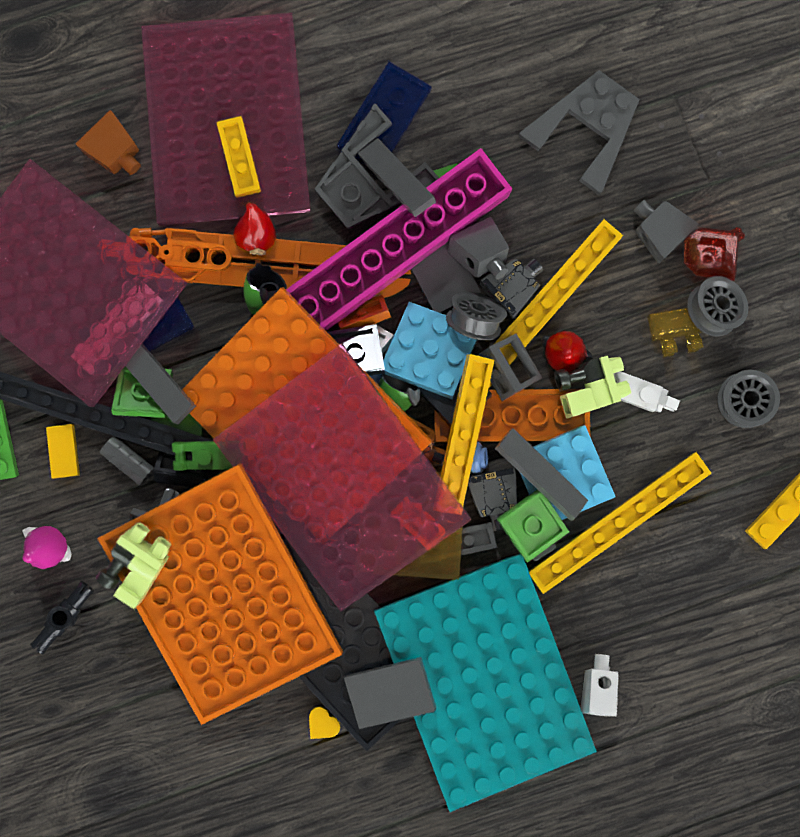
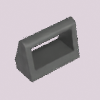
[477,333,542,401]

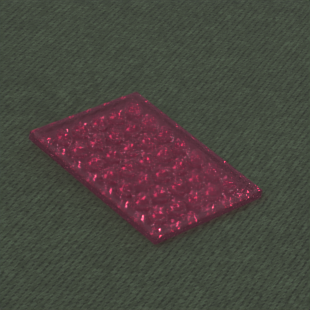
[141,13,311,226]
[0,159,188,407]
[213,343,471,612]

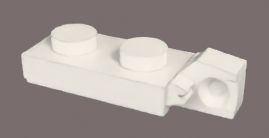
[613,371,680,413]

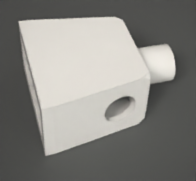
[581,654,618,717]

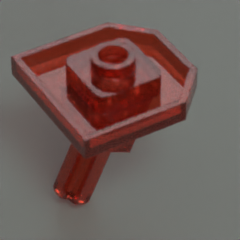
[684,227,745,281]

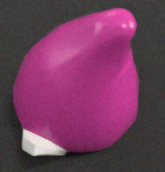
[22,526,72,569]

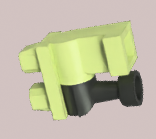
[554,356,631,419]
[96,522,171,609]

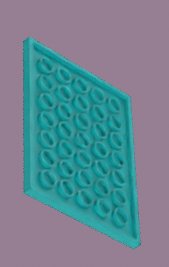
[374,553,597,812]

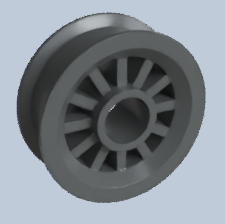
[687,276,748,337]
[446,292,507,340]
[717,370,780,428]

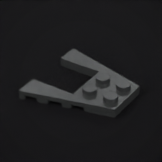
[518,70,640,196]
[314,104,439,229]

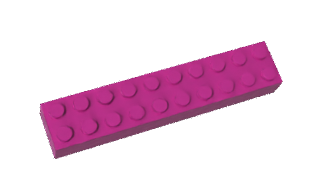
[286,148,512,331]

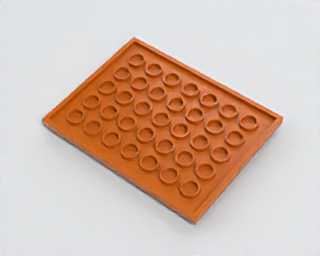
[182,287,432,545]
[98,463,343,725]

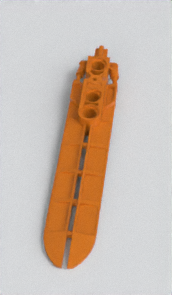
[102,228,411,299]

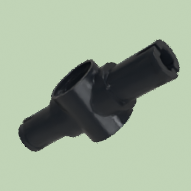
[30,581,94,654]

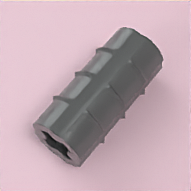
[100,436,154,486]

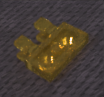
[648,308,703,357]

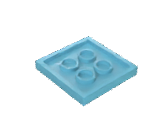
[383,302,477,400]
[519,425,615,520]

